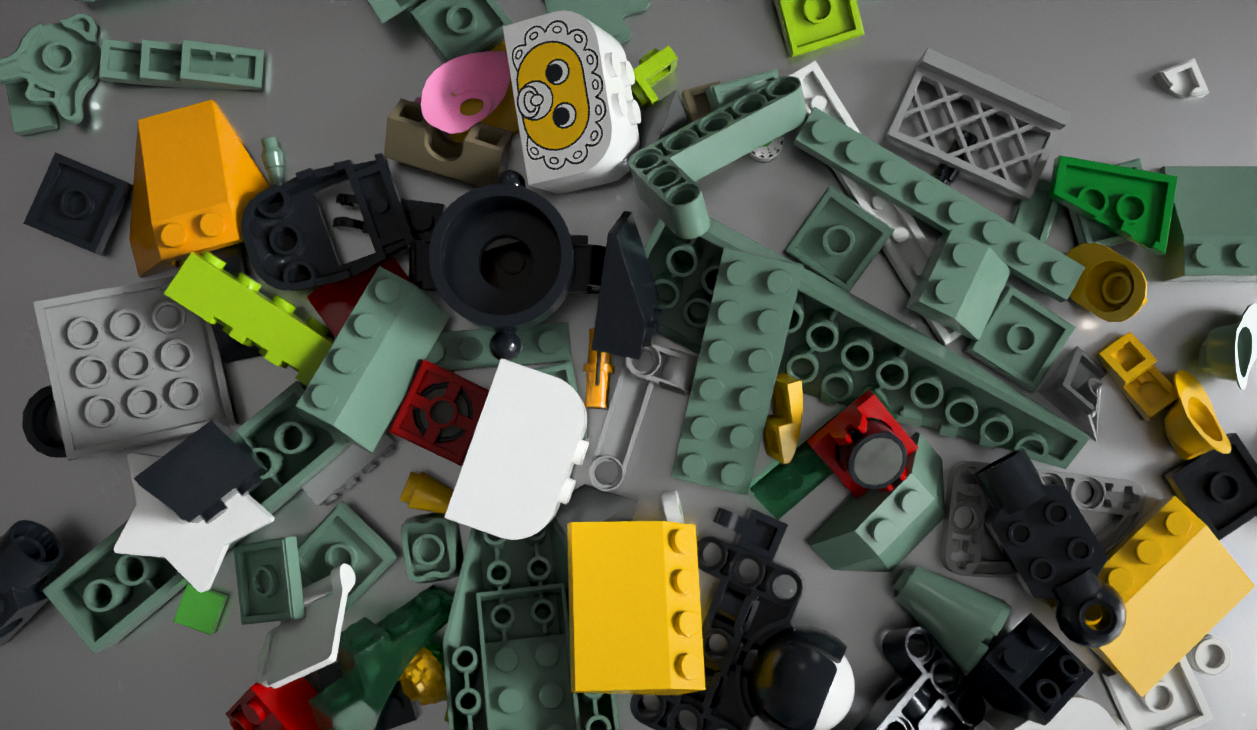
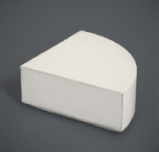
[1154,58,1209,99]

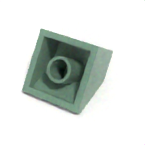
[906,229,1011,342]

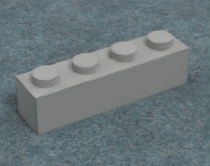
[301,429,398,506]

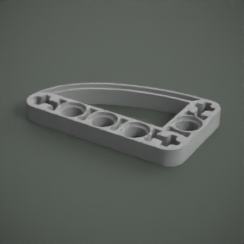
[940,461,1145,578]

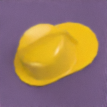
[1066,243,1148,322]
[1164,370,1231,460]

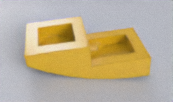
[1098,331,1178,422]
[763,373,803,464]

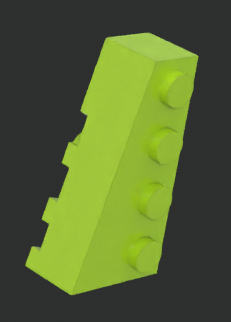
[163,250,334,386]

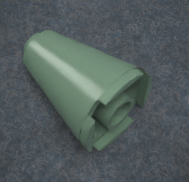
[893,566,1012,672]

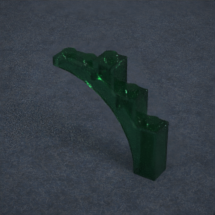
[309,585,454,730]

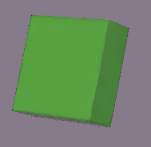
[173,583,228,635]

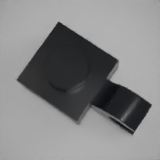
[713,507,788,560]

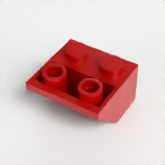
[226,677,339,730]

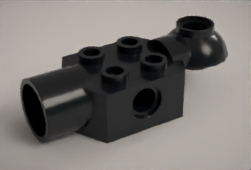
[973,448,1127,648]
[0,520,63,646]

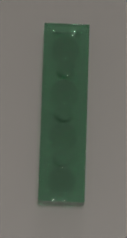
[750,385,898,520]

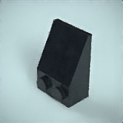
[591,211,663,360]
[134,420,268,524]

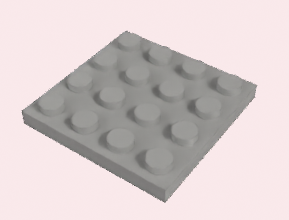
[33,276,236,461]

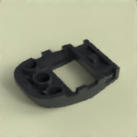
[241,153,417,291]

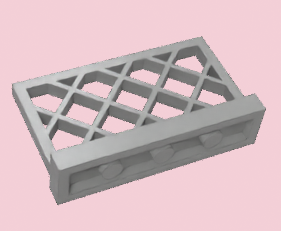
[885,47,1072,202]

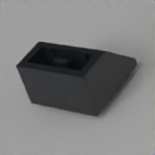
[964,613,1094,725]

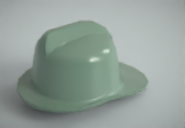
[1197,304,1257,390]

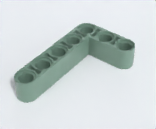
[628,76,808,239]

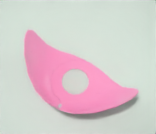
[421,51,510,134]

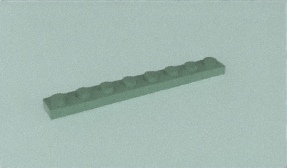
[792,107,1085,303]

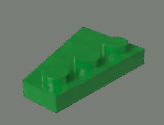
[1049,155,1178,256]

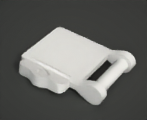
[256,563,356,689]

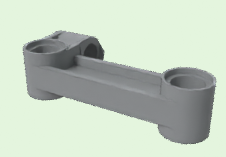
[589,344,698,491]

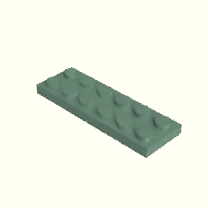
[671,246,804,496]

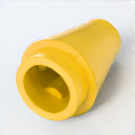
[399,471,454,514]

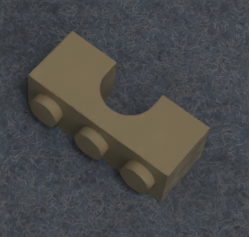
[384,98,513,187]

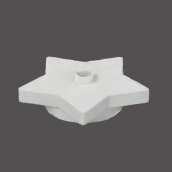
[113,453,274,593]

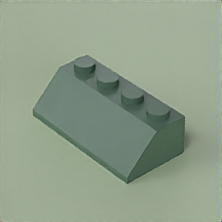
[296,266,450,454]

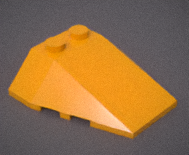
[129,99,271,278]

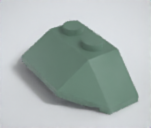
[807,432,945,572]

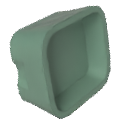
[401,512,464,583]

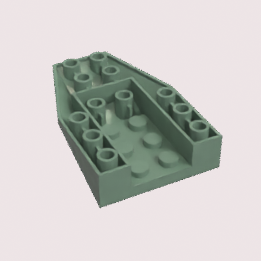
[443,517,619,730]

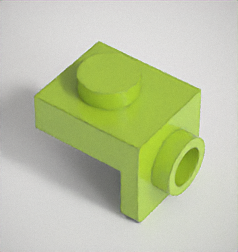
[631,45,678,108]

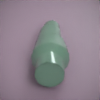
[261,137,285,186]

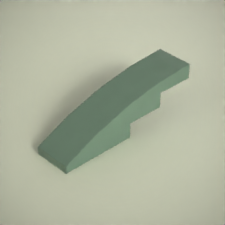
[99,38,264,90]

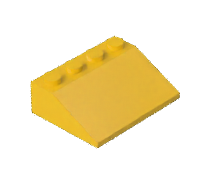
[1050,496,1255,697]
[567,521,706,696]

